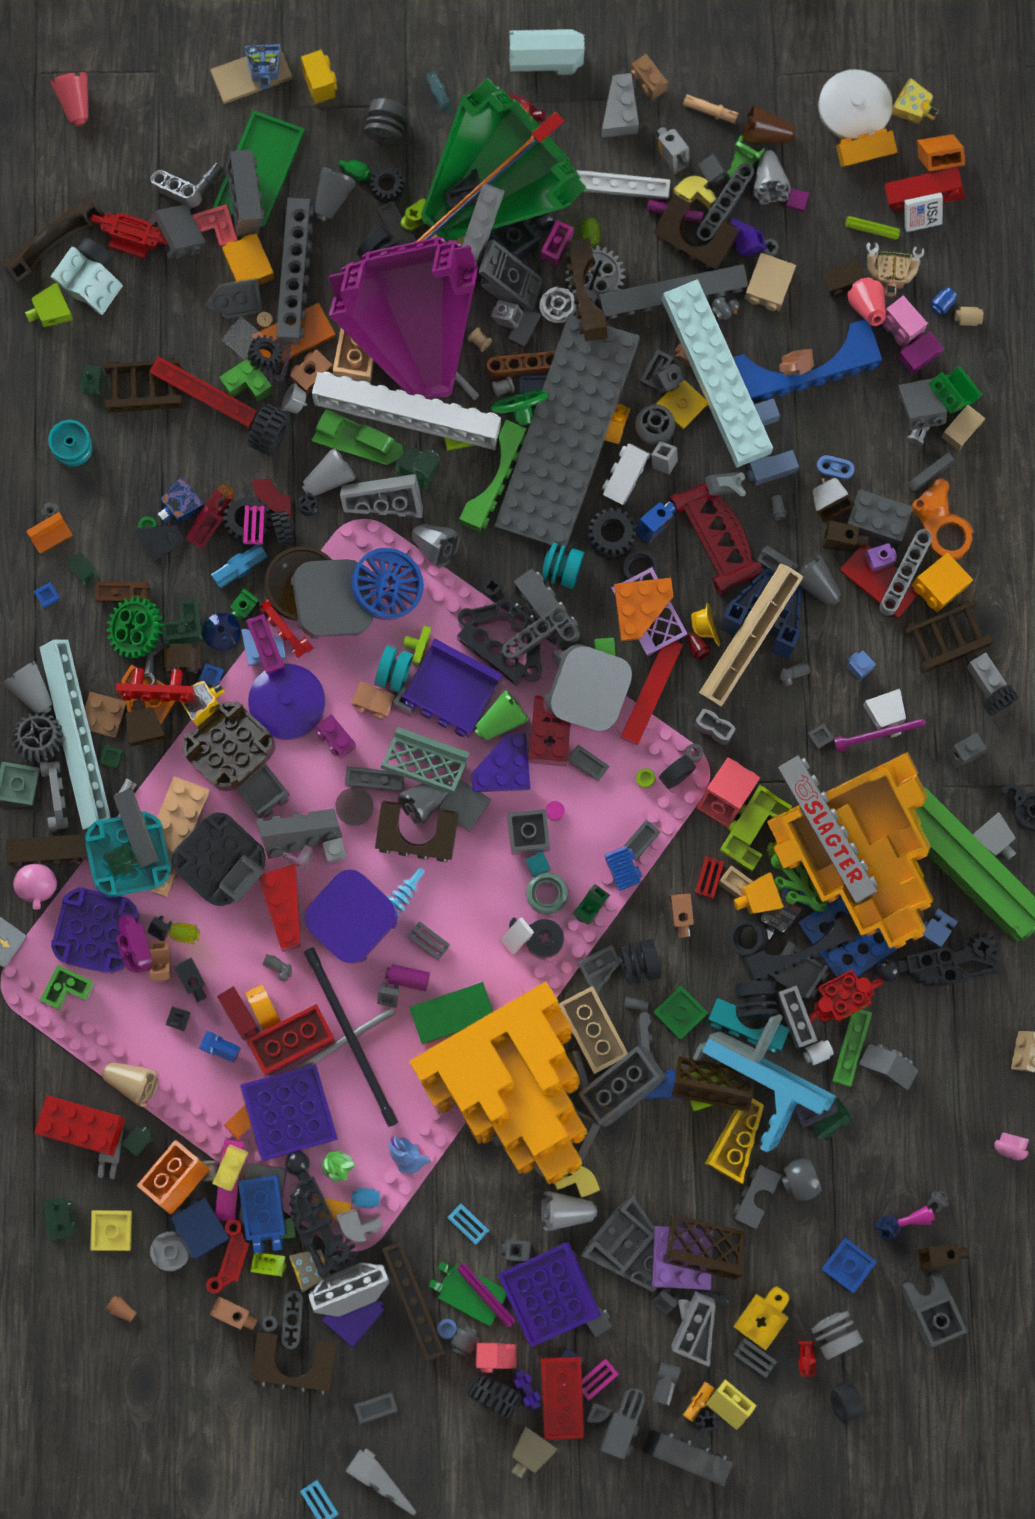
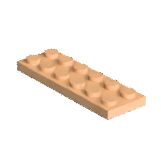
[149,776,210,898]

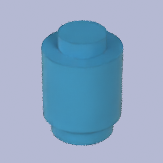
[351,1187,380,1208]

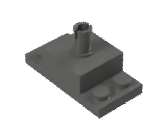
[478,240,543,312]

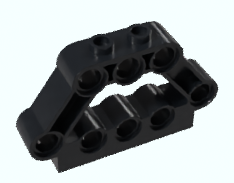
[457,599,543,686]

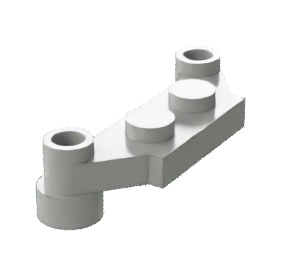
[40,761,69,833]

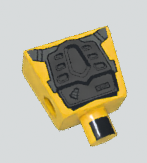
[181,681,225,727]

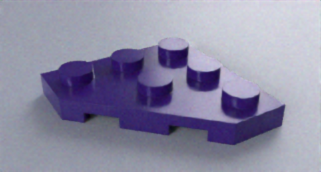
[471,732,531,792]

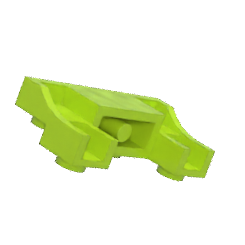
[720,785,792,873]

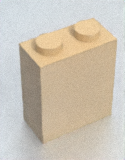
[745,253,796,311]

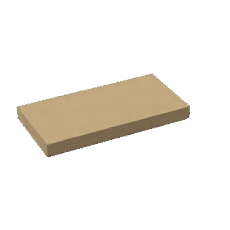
[210,51,292,104]

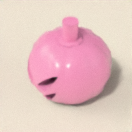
[13,864,57,909]

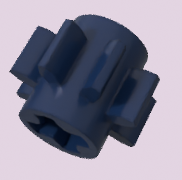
[875,1215,901,1240]

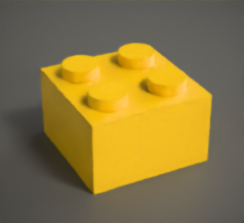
[301,50,337,104]

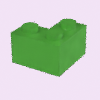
[219,359,273,403]
[40,965,95,1011]

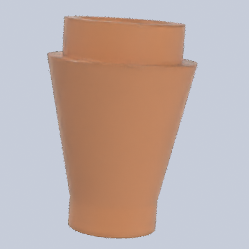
[106,1295,137,1322]

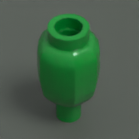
[338,160,372,181]

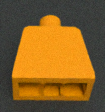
[734,873,783,914]

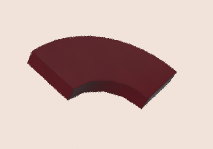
[252,479,291,516]

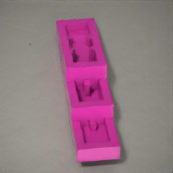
[215,1139,244,1221]

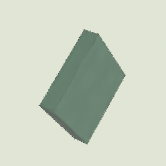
[0,762,41,806]

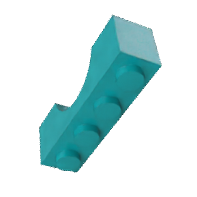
[707,998,790,1053]

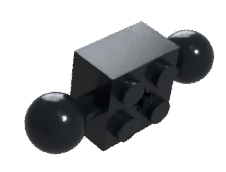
[478,212,555,271]

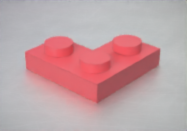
[192,204,239,246]

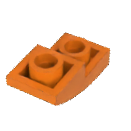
[223,1105,251,1139]

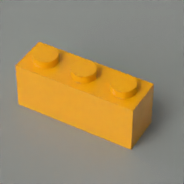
[836,128,898,167]

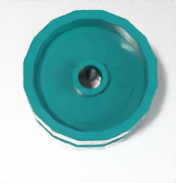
[48,420,93,467]
[374,645,413,693]

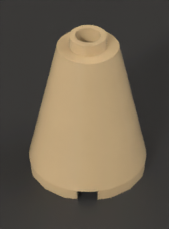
[102,1062,159,1107]

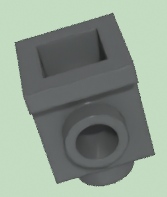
[502,1239,531,1262]

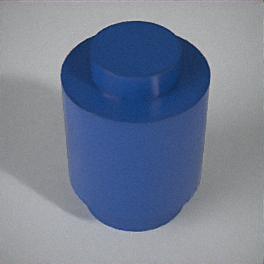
[930,287,957,315]

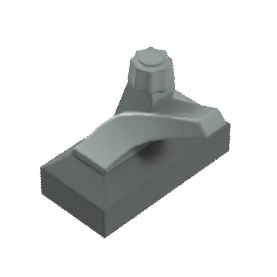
[705,472,746,496]

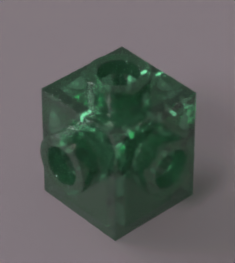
[103,843,139,877]

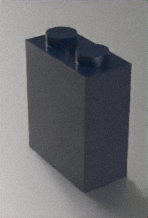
[169,1198,229,1262]

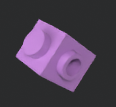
[865,543,897,572]

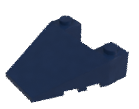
[719,568,801,659]

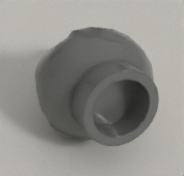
[711,297,739,322]

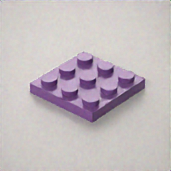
[652,1226,713,1290]

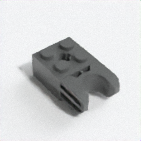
[901,1270,968,1350]
[600,1388,645,1459]

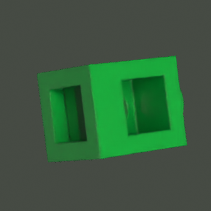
[230,589,260,622]

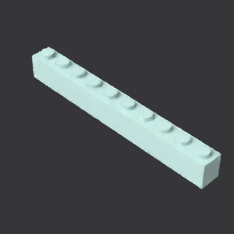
[39,640,111,830]

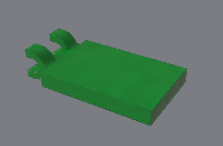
[428,1262,507,1326]

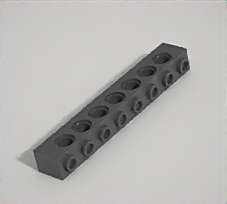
[276,198,314,345]

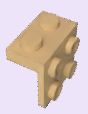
[1011,1031,1035,1073]

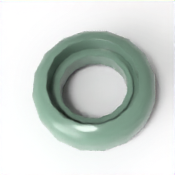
[526,872,568,915]

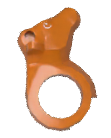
[912,478,974,560]

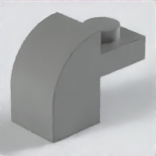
[336,1209,382,1242]

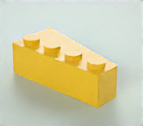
[705,1098,764,1184]

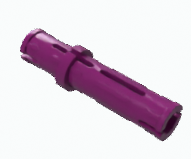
[647,199,704,224]

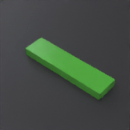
[832,1010,872,1088]

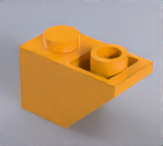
[605,404,630,444]

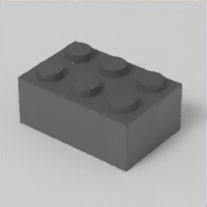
[847,489,913,547]

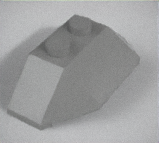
[308,1263,389,1317]

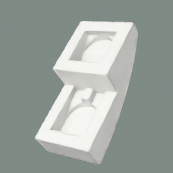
[501,917,534,955]

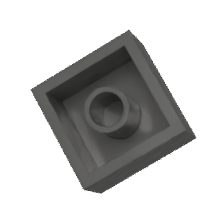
[507,809,550,855]

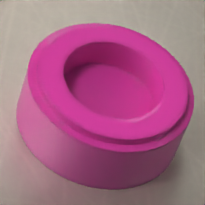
[545,801,565,821]

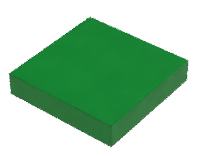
[653,985,708,1041]

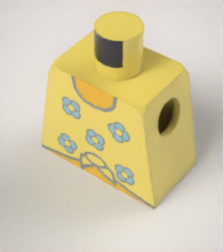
[891,78,938,123]

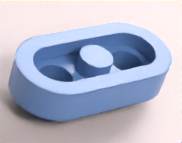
[817,455,854,480]

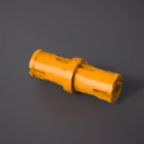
[683,1382,715,1422]

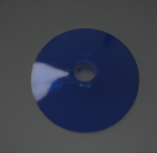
[203,613,241,650]

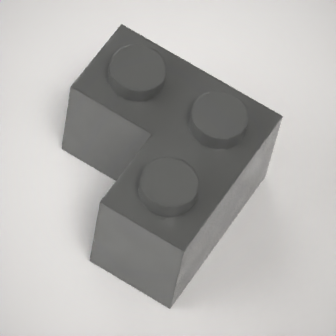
[859,1044,918,1090]

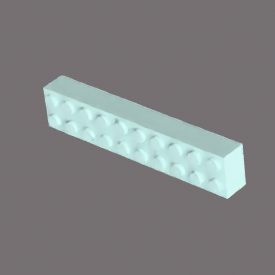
[662,279,773,468]

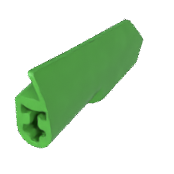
[312,409,405,465]

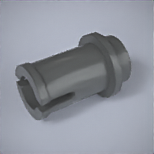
[770,495,787,520]
[624,996,649,1013]
[261,1316,277,1332]

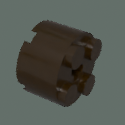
[164,644,203,674]

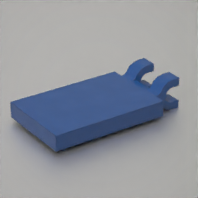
[238,1175,287,1253]

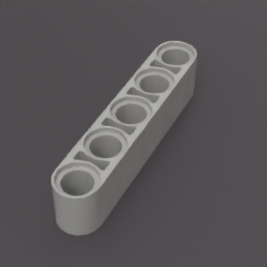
[880,529,932,616]

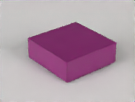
[786,188,809,212]

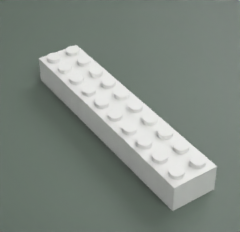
[312,372,501,450]

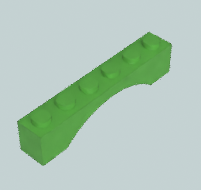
[459,420,527,533]

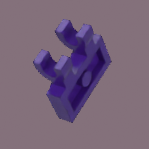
[512,1370,541,1410]

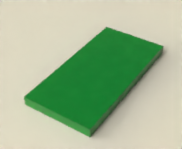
[213,110,305,229]

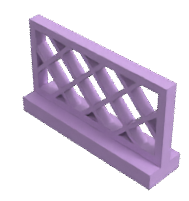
[612,567,688,656]

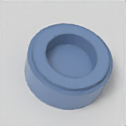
[437,1319,457,1339]

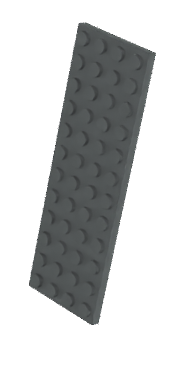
[495,314,640,548]

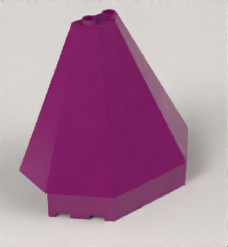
[328,237,478,400]

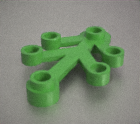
[771,853,828,912]

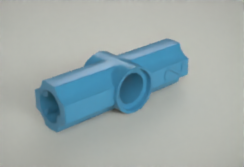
[211,544,268,589]

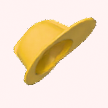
[691,603,720,647]

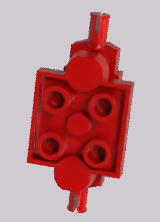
[91,213,169,260]
[808,970,883,1023]

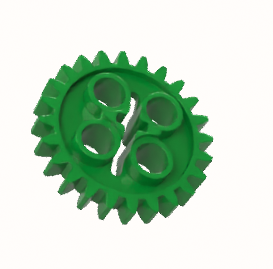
[106,596,164,659]

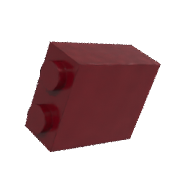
[217,986,260,1041]

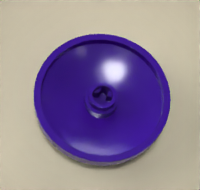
[248,664,325,740]

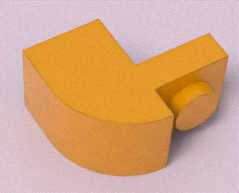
[245,984,281,1031]

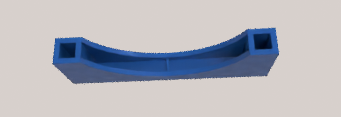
[733,320,882,404]

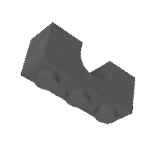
[732,1165,781,1230]

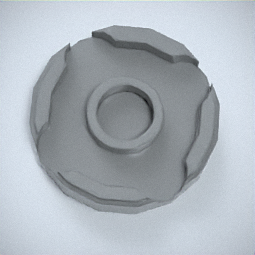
[150,1232,189,1271]

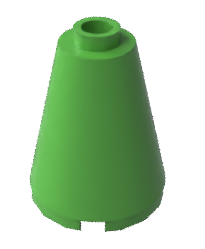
[475,690,530,740]

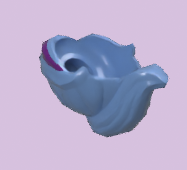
[388,1137,431,1174]

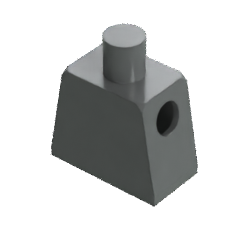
[945,733,987,770]

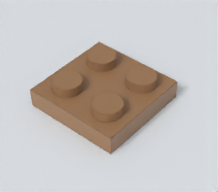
[85,692,127,739]

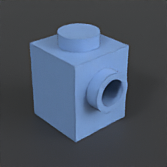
[846,651,876,681]

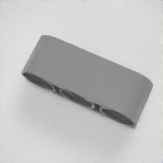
[151,170,202,207]

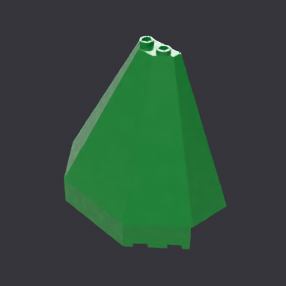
[421,78,587,242]

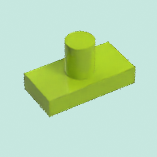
[403,626,431,667]
[251,1253,286,1276]

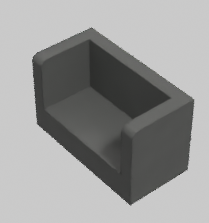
[219,855,263,902]

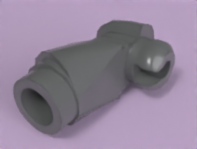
[780,663,810,686]
[262,954,292,982]

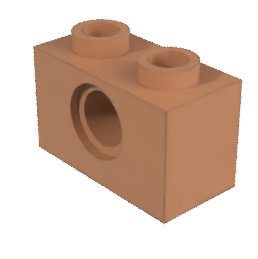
[290,349,333,396]

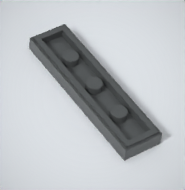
[113,788,159,868]

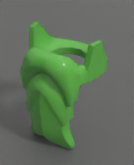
[727,136,765,178]
[322,1150,355,1182]

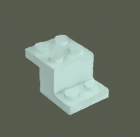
[51,247,123,315]

